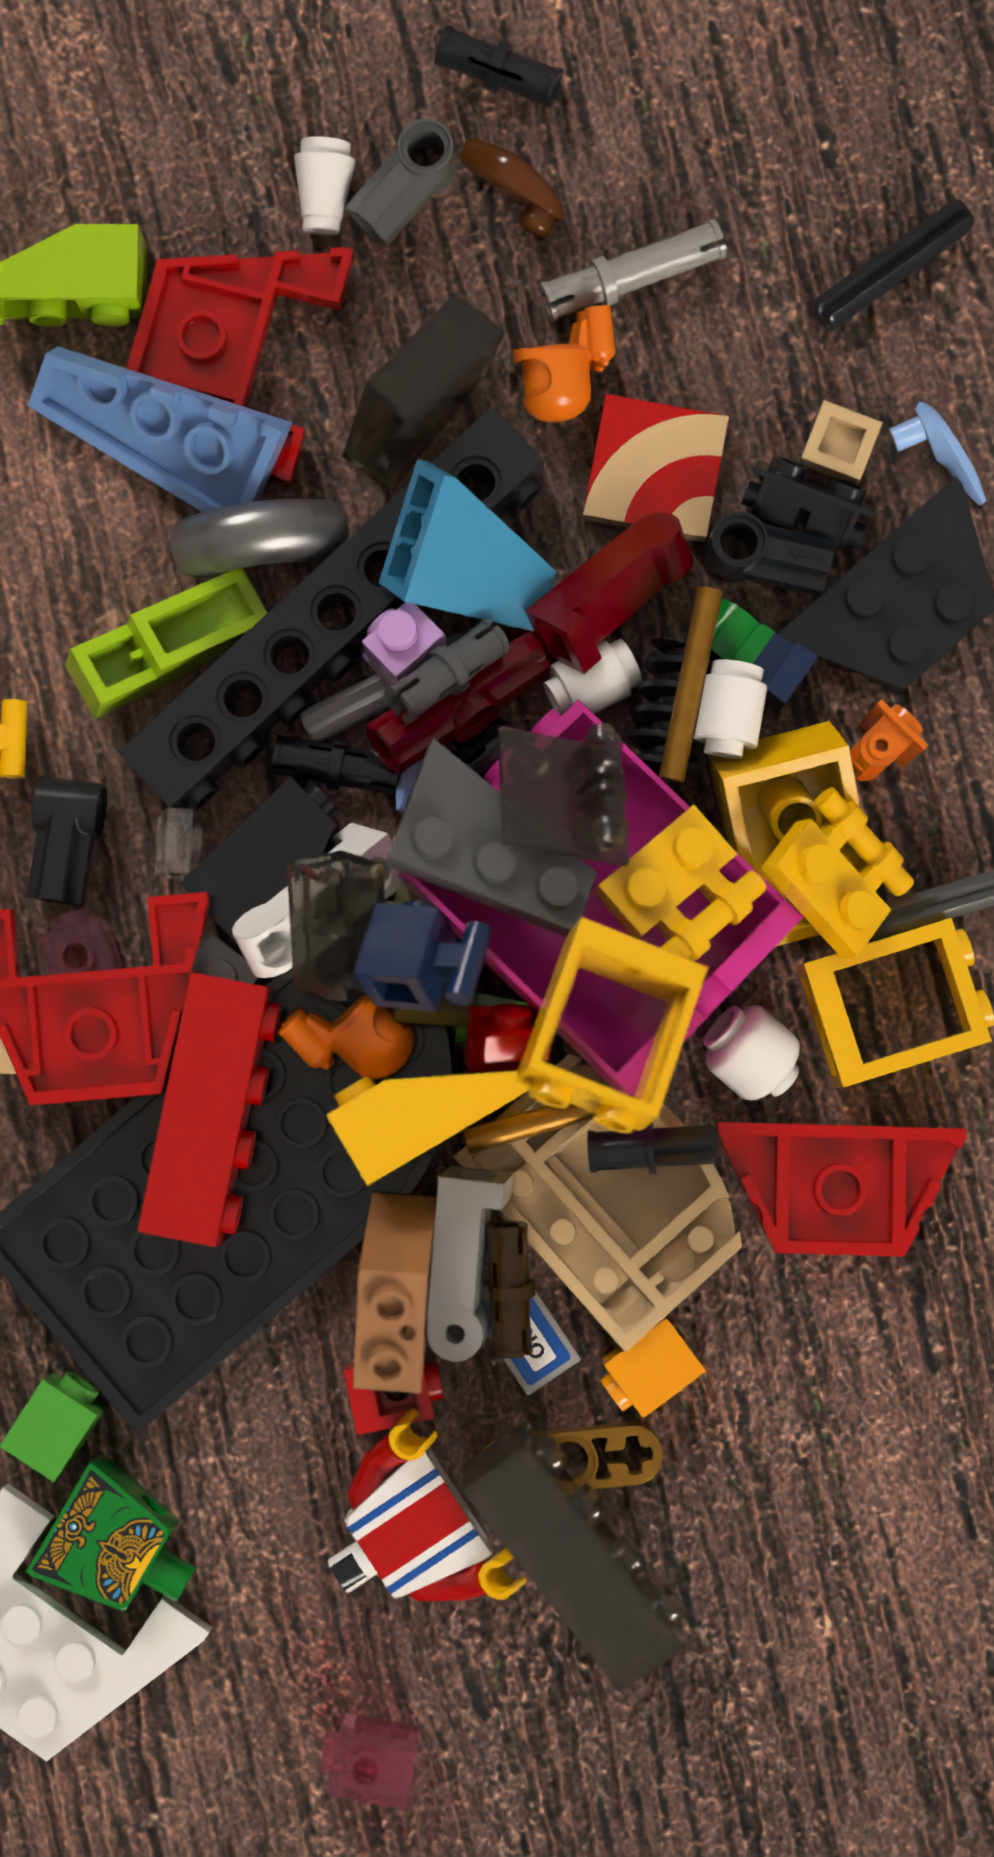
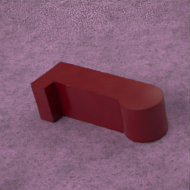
[525,513,694,674]

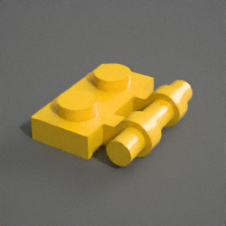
[761,787,914,959]
[593,805,767,962]

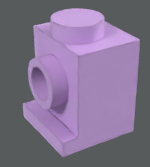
[361,602,448,686]

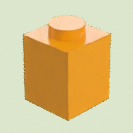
[600,1317,706,1418]

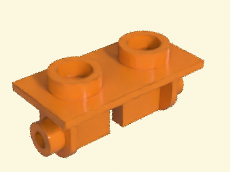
[850,699,928,781]

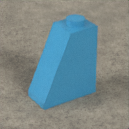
[379,459,557,631]

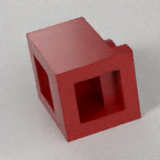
[343,1360,445,1435]

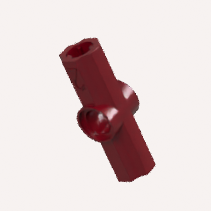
[366,628,551,775]

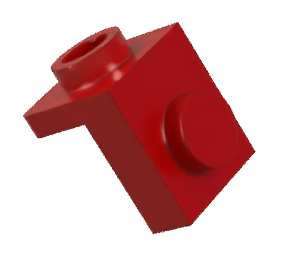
[465,1003,551,1072]

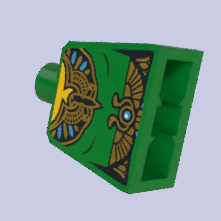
[25,1453,197,1611]

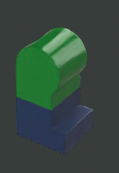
[711,599,819,714]

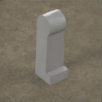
[427,1166,514,1362]

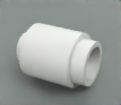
[543,639,642,715]
[693,660,767,759]

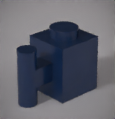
[353,901,492,1012]

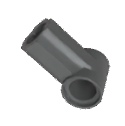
[345,118,458,248]

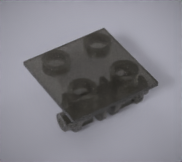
[498,723,629,866]

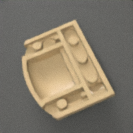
[454,1054,742,1352]

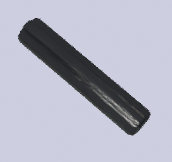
[812,199,975,331]

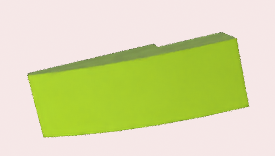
[65,568,267,720]

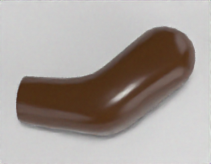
[461,138,564,238]

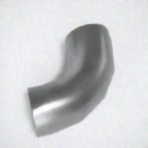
[170,498,348,579]

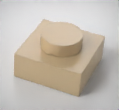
[799,400,883,485]

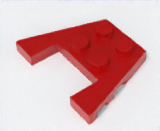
[126,247,355,488]
[0,892,210,1105]

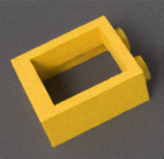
[515,917,708,1133]
[796,918,994,1088]

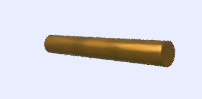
[659,586,723,783]
[463,1087,636,1154]

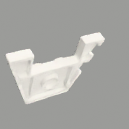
[0,1484,212,1761]

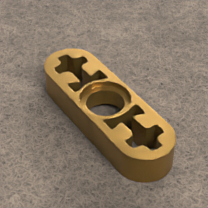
[475,1422,663,1498]

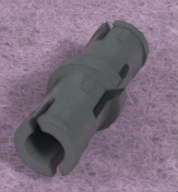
[385,619,510,724]

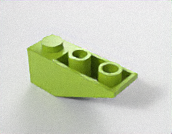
[0,224,148,327]

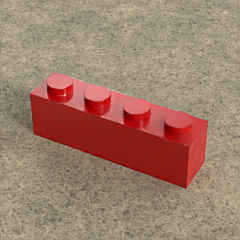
[137,972,282,1247]

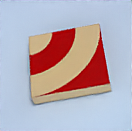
[582,394,729,543]

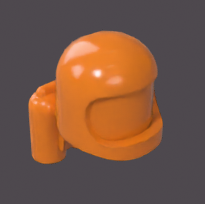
[512,305,616,422]
[278,994,415,1080]

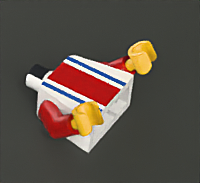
[328,1409,527,1602]

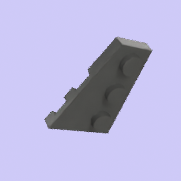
[384,738,597,937]

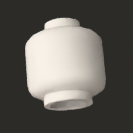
[703,1006,800,1100]

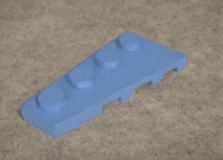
[28,346,293,512]

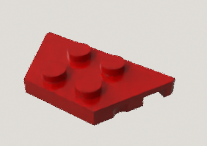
[716,1122,966,1257]

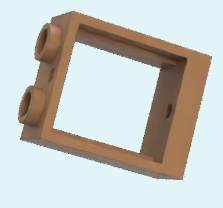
[353,1193,437,1393]

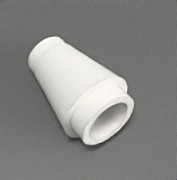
[294,137,356,235]

